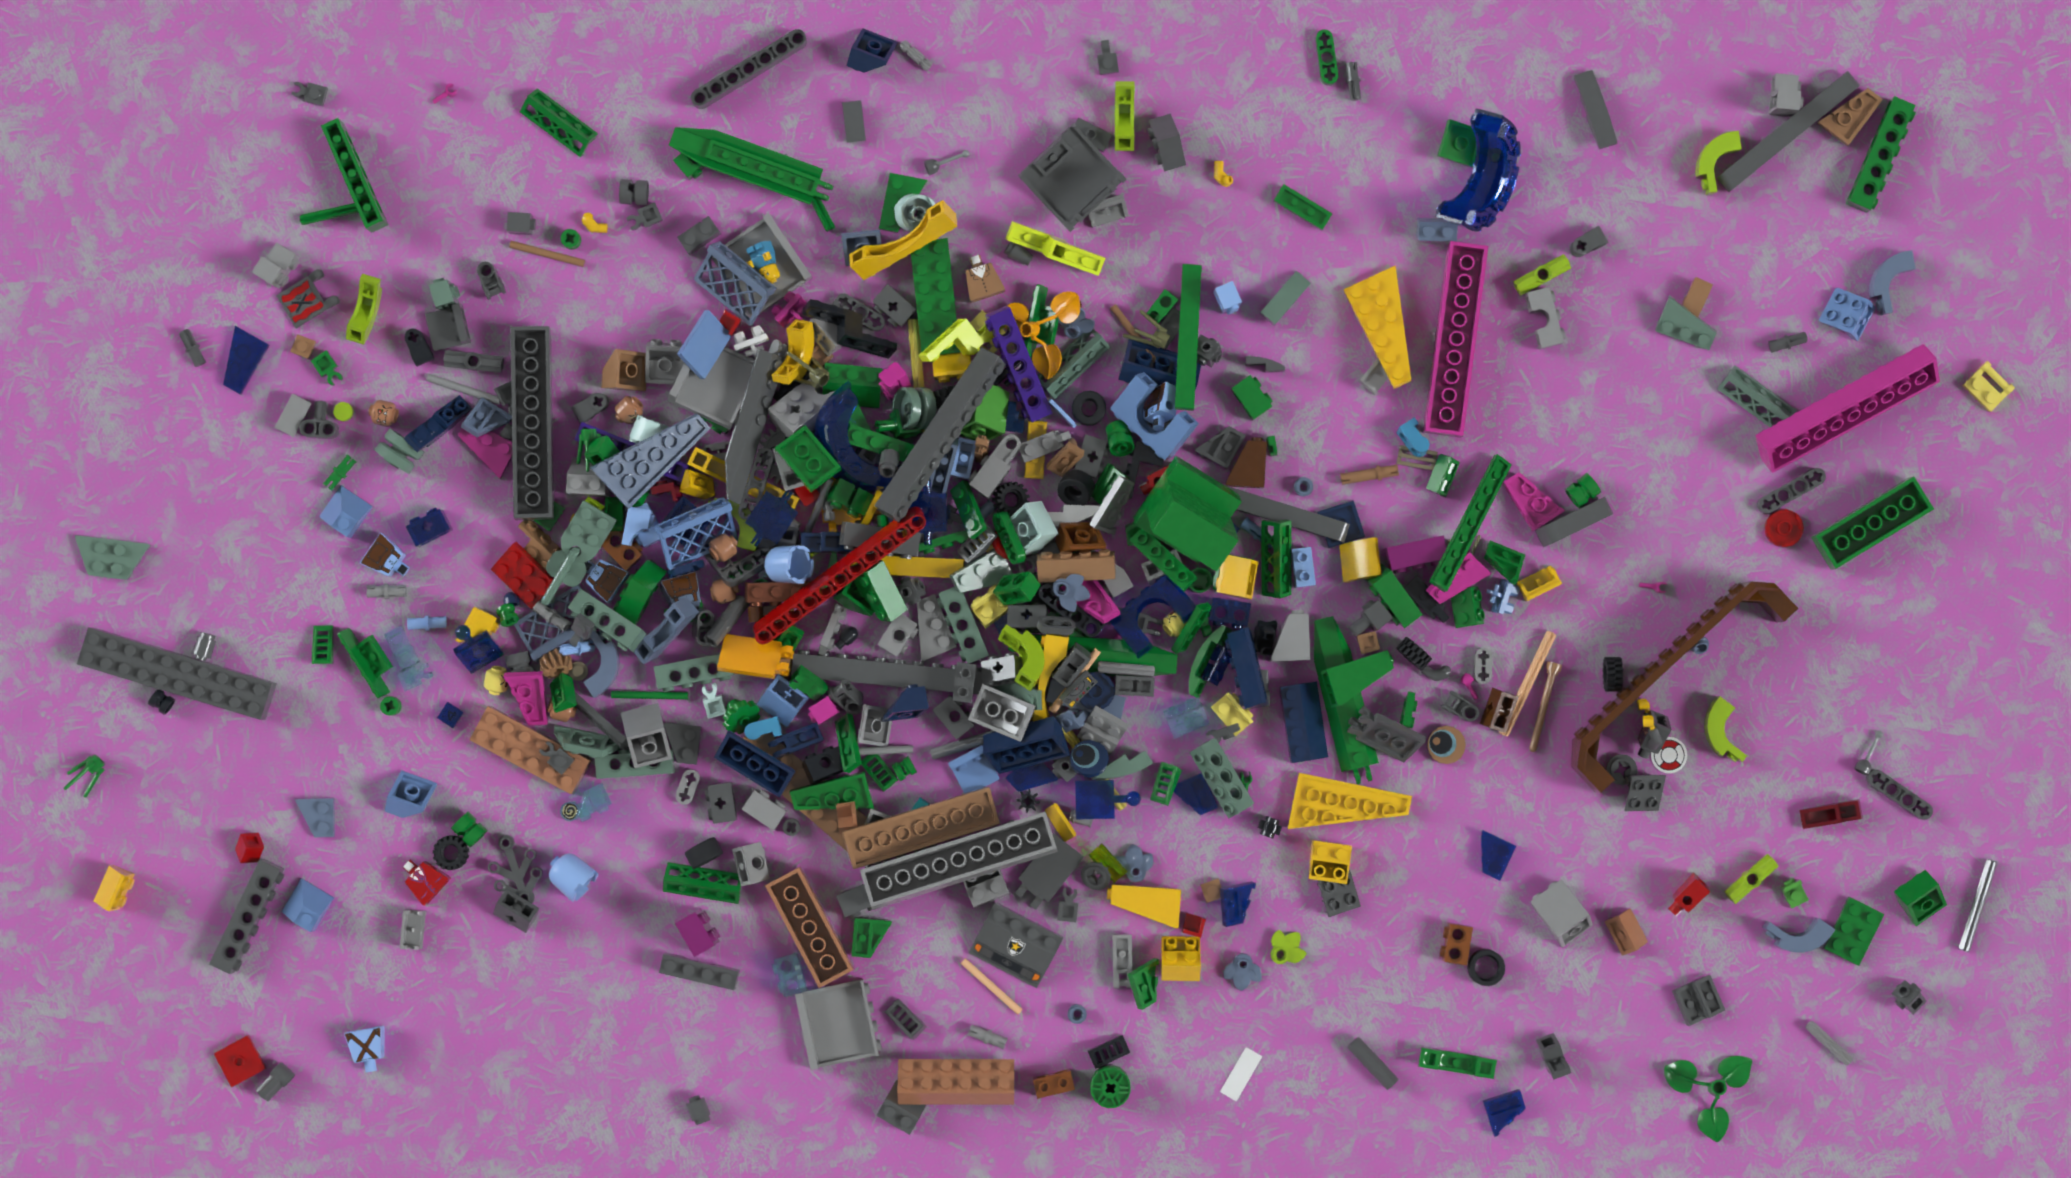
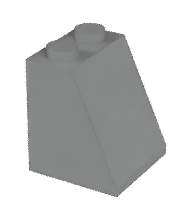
[566,458,611,497]
[1269,610,1310,662]
[621,703,672,768]
[1531,879,1593,948]

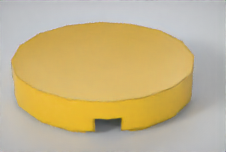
[861,489,883,525]

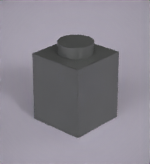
[506,212,536,235]

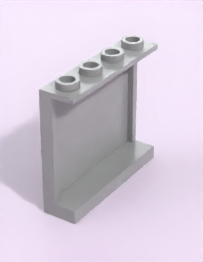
[712,213,813,314]
[668,347,755,430]
[795,979,882,1070]

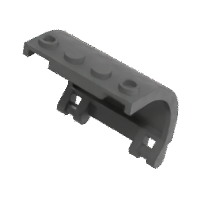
[1018,123,1127,232]

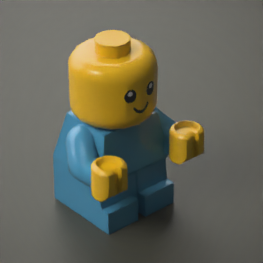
[746,241,780,284]

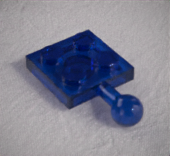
[453,625,505,674]
[1075,780,1141,820]

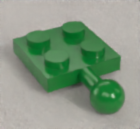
[1437,119,1503,168]

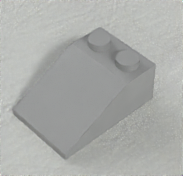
[968,684,1036,742]

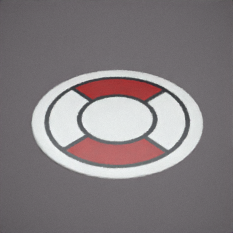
[1651,737,1687,773]

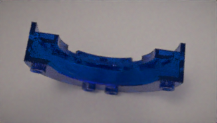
[1435,108,1521,232]
[814,380,901,491]

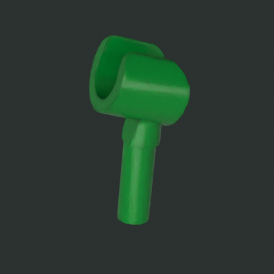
[1240,771,1252,792]

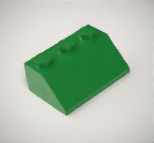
[823,363,883,408]

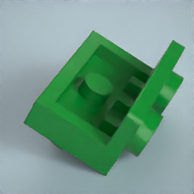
[1451,586,1485,628]

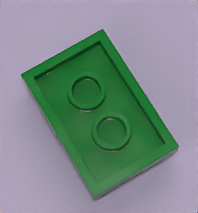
[775,425,841,492]
[1823,897,1885,966]

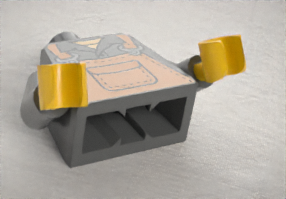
[1637,699,1672,759]

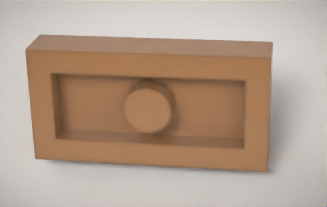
[1046,438,1084,477]

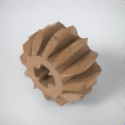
[539,649,573,679]

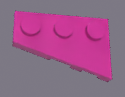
[458,428,513,479]
[1502,472,1565,531]
[1426,551,1491,604]
[1060,580,1120,624]
[503,671,548,725]

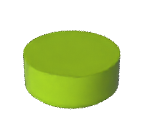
[333,402,354,422]

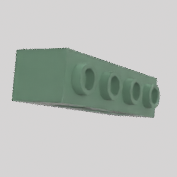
[936,586,989,664]
[568,589,647,652]
[653,654,735,692]
[1189,738,1254,819]
[595,749,675,779]

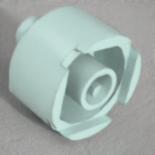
[894,194,935,232]
[629,415,669,444]

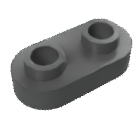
[1037,616,1076,636]

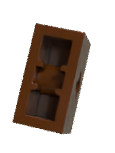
[1480,687,1518,733]

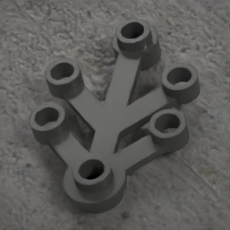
[488,835,543,903]

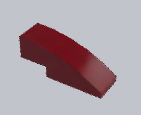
[1799,799,1863,829]

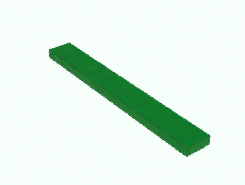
[1175,264,1202,411]
[1429,454,1512,592]

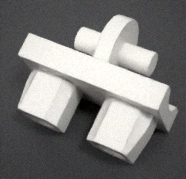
[734,325,769,359]

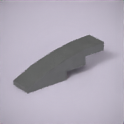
[1574,70,1617,149]

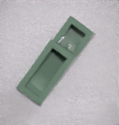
[1260,271,1311,326]
[1090,751,1153,780]

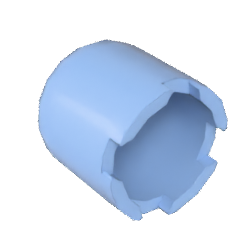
[764,545,814,584]
[549,853,599,902]

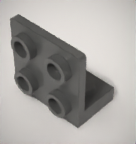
[425,303,471,351]

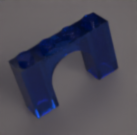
[1109,575,1196,659]

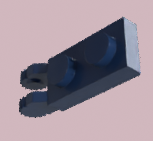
[767,723,824,758]

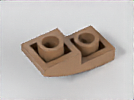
[1681,277,1713,317]

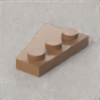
[1817,88,1883,146]

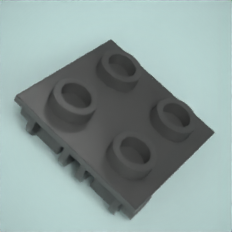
[1624,775,1666,811]
[1317,870,1361,917]

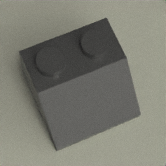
[876,1080,926,1135]

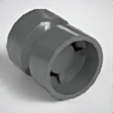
[619,179,649,205]
[504,651,534,672]

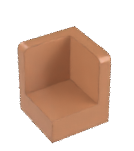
[836,801,858,834]

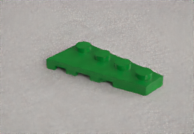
[790,771,874,810]

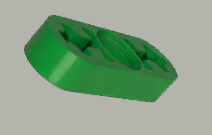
[1315,29,1338,86]
[993,512,1026,564]

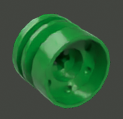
[1090,1065,1131,1108]

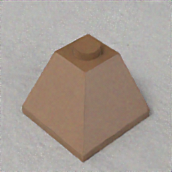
[601,349,646,391]

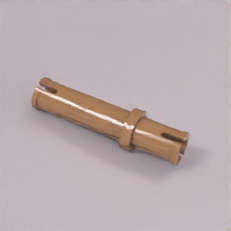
[1340,464,1399,485]

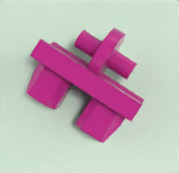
[771,291,807,328]

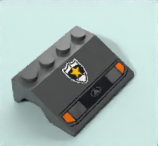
[969,902,1063,988]

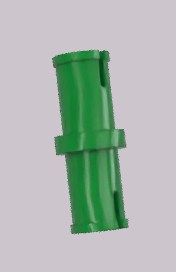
[323,454,357,491]

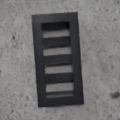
[1088,1035,1130,1069]

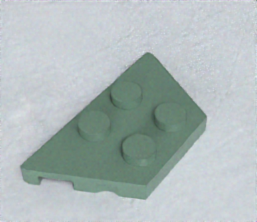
[75,535,151,580]
[553,725,621,758]

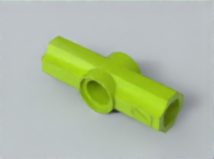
[1513,254,1571,296]
[1724,854,1779,904]

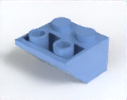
[757,674,810,727]

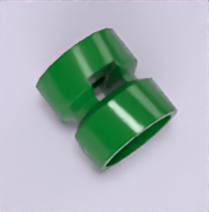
[1105,420,1135,457]
[1564,473,1601,509]
[1188,568,1212,593]
[451,811,488,848]

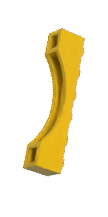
[849,200,957,280]
[687,447,800,515]
[1030,634,1069,722]

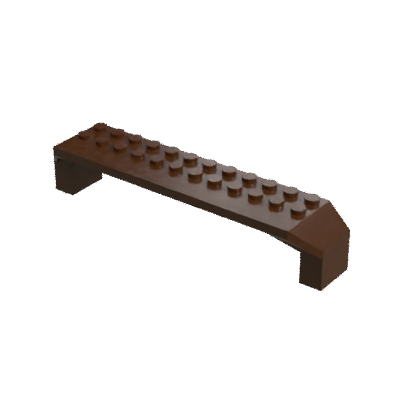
[1571,581,1799,793]

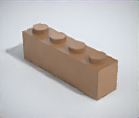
[1037,549,1116,583]

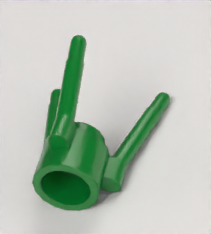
[577,429,601,472]
[64,754,105,798]

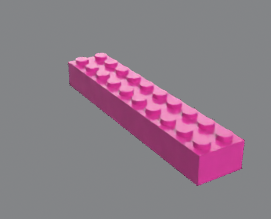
[1423,241,1489,438]
[1755,344,1940,473]

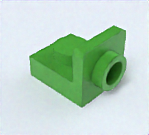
[1780,878,1809,909]

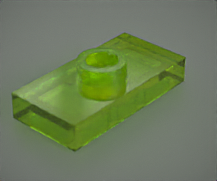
[1089,843,1128,883]

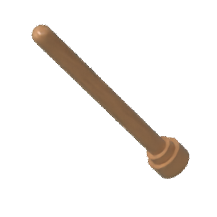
[1529,661,1562,752]

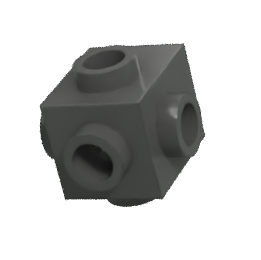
[1197,335,1222,367]
[897,576,926,605]
[1052,754,1077,782]
[1891,980,1927,1015]

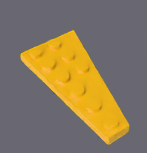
[1344,265,1411,389]
[1287,773,1412,829]

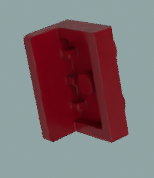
[650,480,683,502]

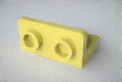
[971,585,1013,629]
[1211,692,1254,736]

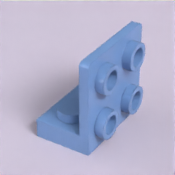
[1819,288,1875,341]
[948,745,1000,794]

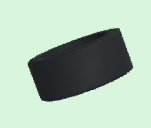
[1467,949,1505,986]

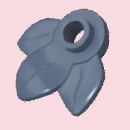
[1058,307,1095,339]
[1053,574,1091,612]
[1115,844,1153,882]
[1223,953,1262,991]

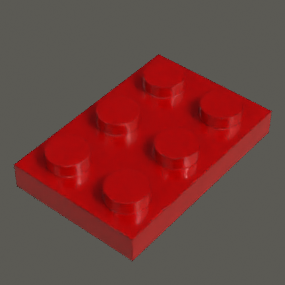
[491,541,554,609]

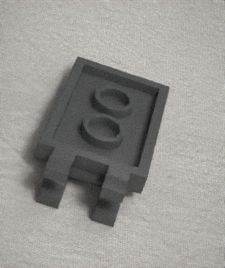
[1347,706,1426,763]
[1015,833,1084,910]

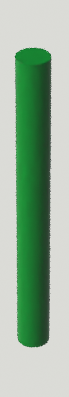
[611,691,688,700]

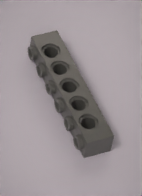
[209,859,284,974]

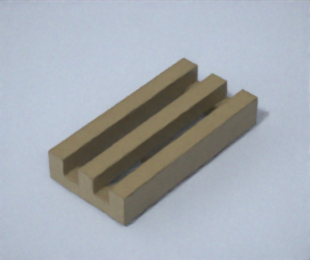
[1396,445,1438,471]

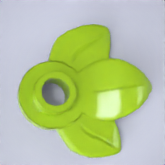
[1270,930,1307,964]

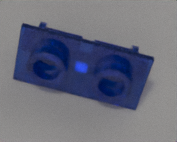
[1202,645,1232,686]

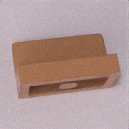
[1605,908,1648,956]

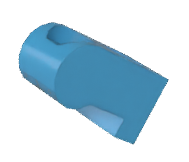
[1397,417,1430,457]
[744,716,783,740]

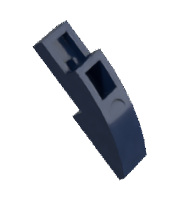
[404,395,473,453]
[800,532,872,555]

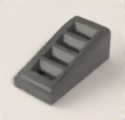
[957,523,997,564]
[885,998,927,1040]

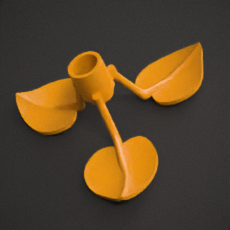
[1005,291,1080,379]

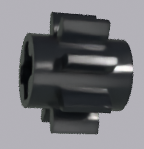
[1016,789,1040,813]
[1257,816,1282,839]

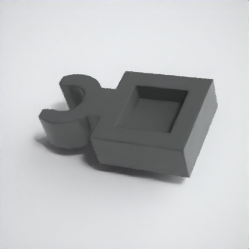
[291,82,328,107]
[626,202,663,231]
[494,381,512,416]
[539,741,575,775]
[1057,888,1078,922]

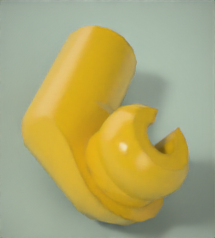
[1214,161,1233,187]
[582,212,608,233]

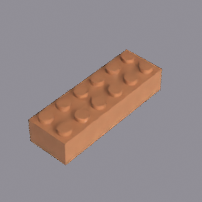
[470,706,592,794]
[765,866,854,988]
[897,1059,1014,1105]

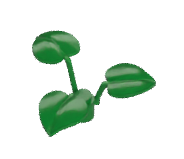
[1664,1056,1752,1142]

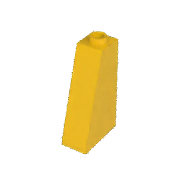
[1107,884,1181,928]

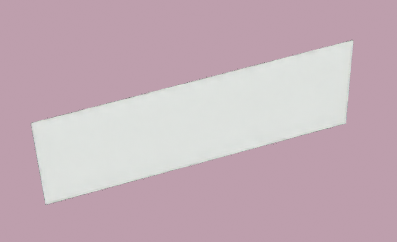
[1220,1047,1263,1101]

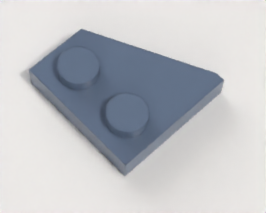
[461,397,512,437]
[296,798,335,837]

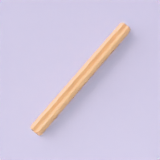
[1499,631,1556,737]

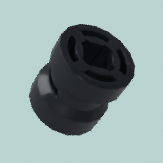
[148,689,175,715]

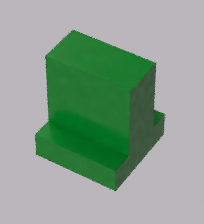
[1133,456,1242,572]

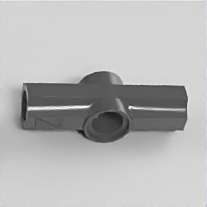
[444,350,504,373]

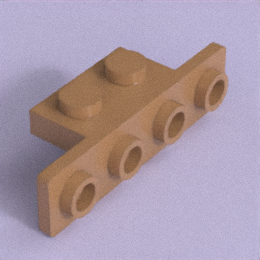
[518,520,562,571]

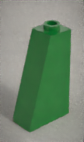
[1320,650,1394,708]

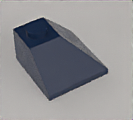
[846,28,898,73]
[881,684,929,722]

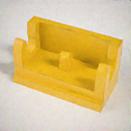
[1516,566,1562,601]

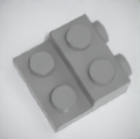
[645,339,685,384]
[1077,706,1129,755]

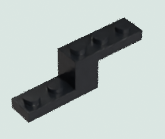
[802,299,897,359]
[1125,419,1173,499]

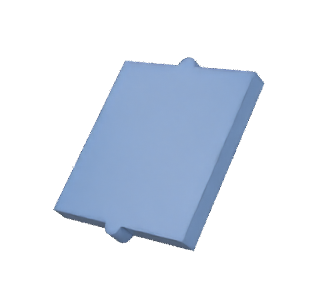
[1048,399,1077,428]

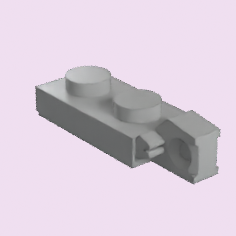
[1019,430,1072,463]
[818,603,847,656]

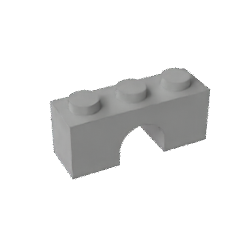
[1525,287,1566,350]

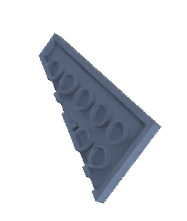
[590,414,711,509]

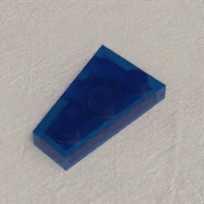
[223,326,270,395]

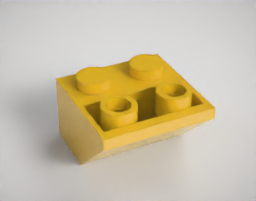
[933,353,971,383]
[1216,555,1258,600]
[1308,840,1352,884]
[94,865,135,911]
[1161,936,1201,981]

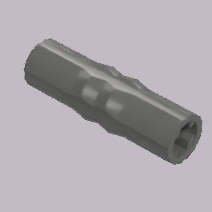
[704,595,750,647]
[1347,1037,1399,1090]

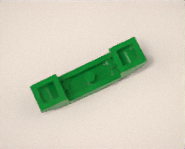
[1189,625,1232,698]
[1418,1047,1497,1079]

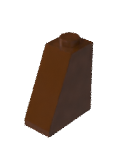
[1225,437,1267,489]

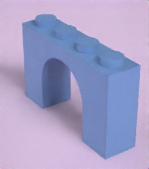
[1110,372,1199,460]

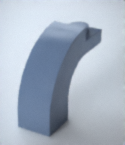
[1869,250,1916,316]
[583,630,620,698]
[1762,917,1835,953]

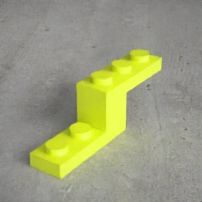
[1005,221,1106,276]
[918,319,1006,362]

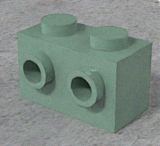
[429,278,460,310]

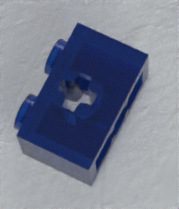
[406,508,453,547]

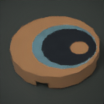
[1427,726,1466,764]

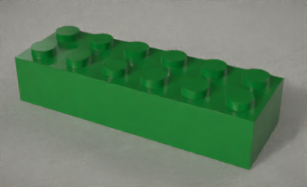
[911,238,960,355]
[1811,476,1934,570]

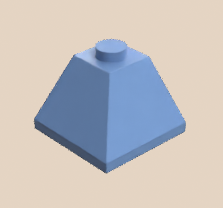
[319,485,373,538]
[385,770,437,818]
[281,878,334,932]

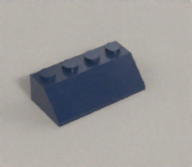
[1118,339,1201,390]
[1225,627,1269,710]
[1279,681,1328,763]
[983,716,1070,774]
[714,730,795,798]

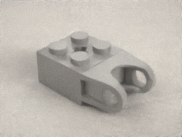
[768,379,842,437]
[969,434,1021,500]

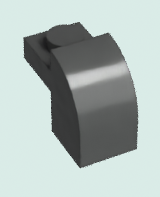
[1536,1033,1571,1080]

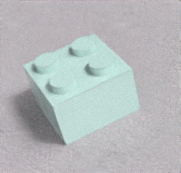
[1010,501,1058,555]

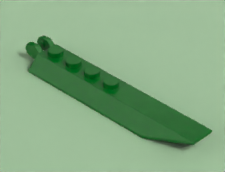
[669,127,834,205]
[1314,616,1379,784]
[1008,634,1178,677]

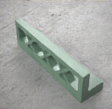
[1038,329,1111,399]
[1717,365,1796,427]

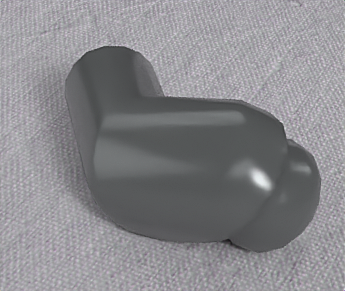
[1421,665,1451,681]

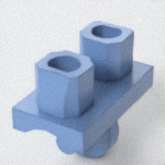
[1486,579,1520,614]

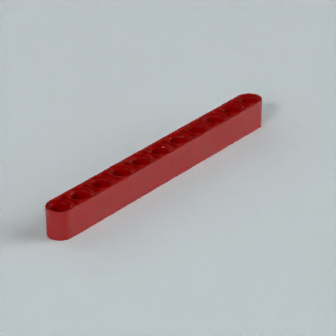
[753,507,926,645]

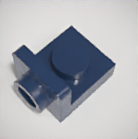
[1005,401,1025,433]

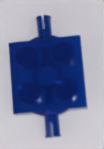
[909,479,947,545]
[745,490,799,547]

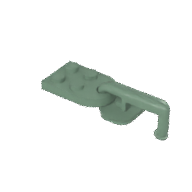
[541,500,617,605]

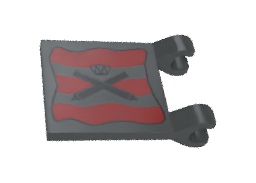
[276,269,340,328]

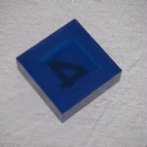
[437,702,464,728]

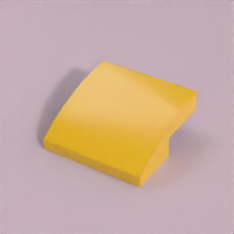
[1339,537,1381,583]

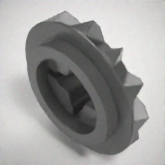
[1606,754,1637,785]
[1081,861,1111,890]

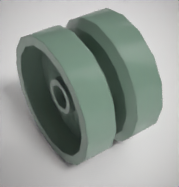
[892,387,936,429]
[374,428,425,474]

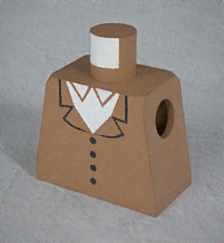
[966,255,1005,303]

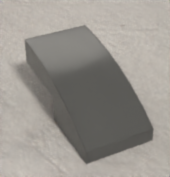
[842,100,866,143]
[1245,356,1285,373]

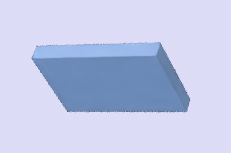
[677,310,731,379]

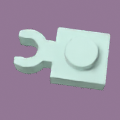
[702,682,727,719]

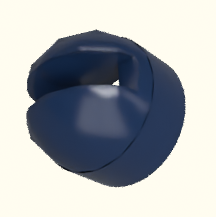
[503,592,520,607]

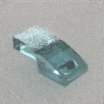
[384,626,420,671]

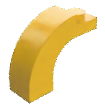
[772,319,814,385]

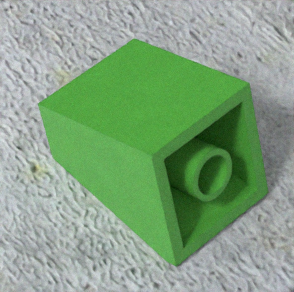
[960,385,1010,441]

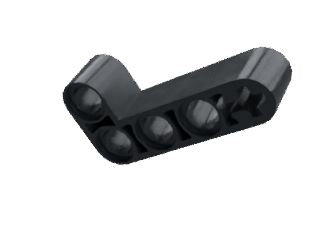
[1035,584,1107,637]

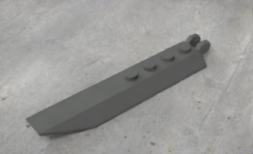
[725,339,788,505]

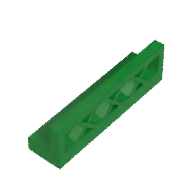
[520,88,598,157]
[1261,519,1291,599]
[663,862,741,904]

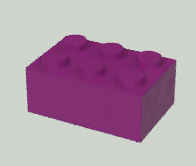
[1383,535,1446,574]
[675,908,720,957]

